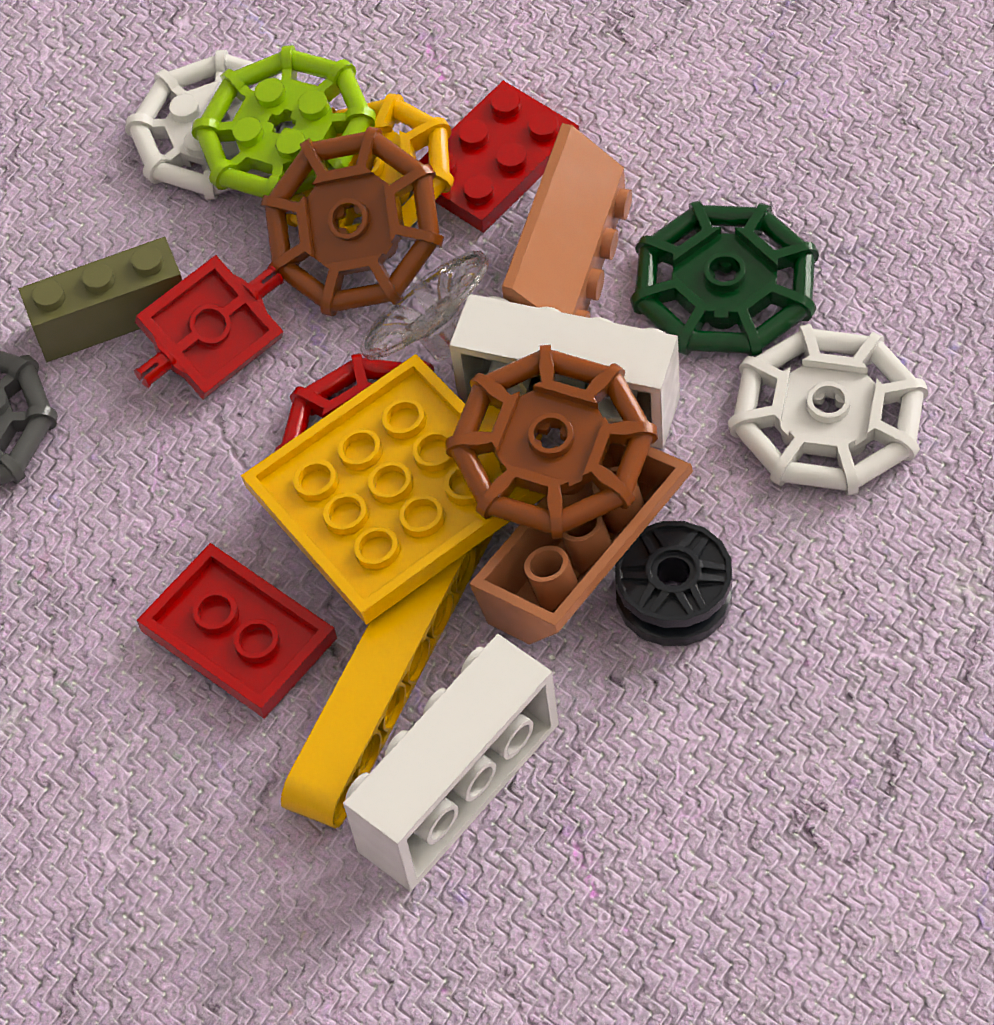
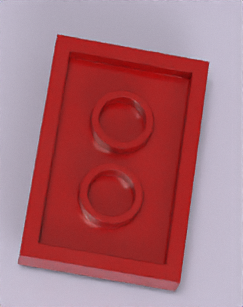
[419,80,579,233]
[137,543,337,719]

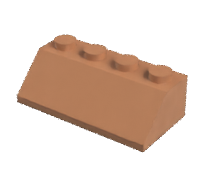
[502,123,632,318]
[469,444,693,645]

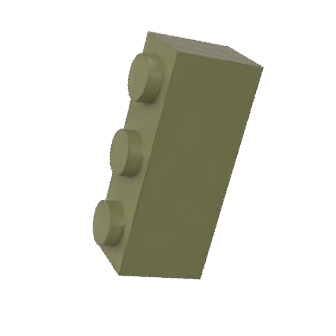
[18,236,182,363]

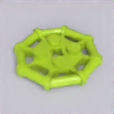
[191,45,376,198]

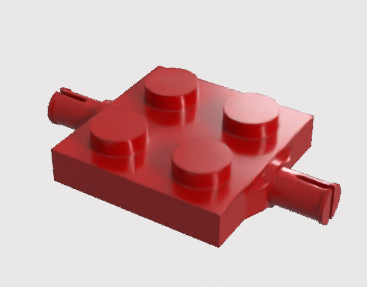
[134,255,284,400]

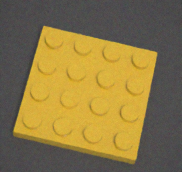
[241,354,546,625]

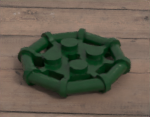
[630,200,819,357]

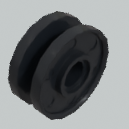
[615,521,732,646]

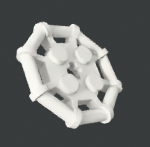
[125,50,295,200]
[728,324,929,496]

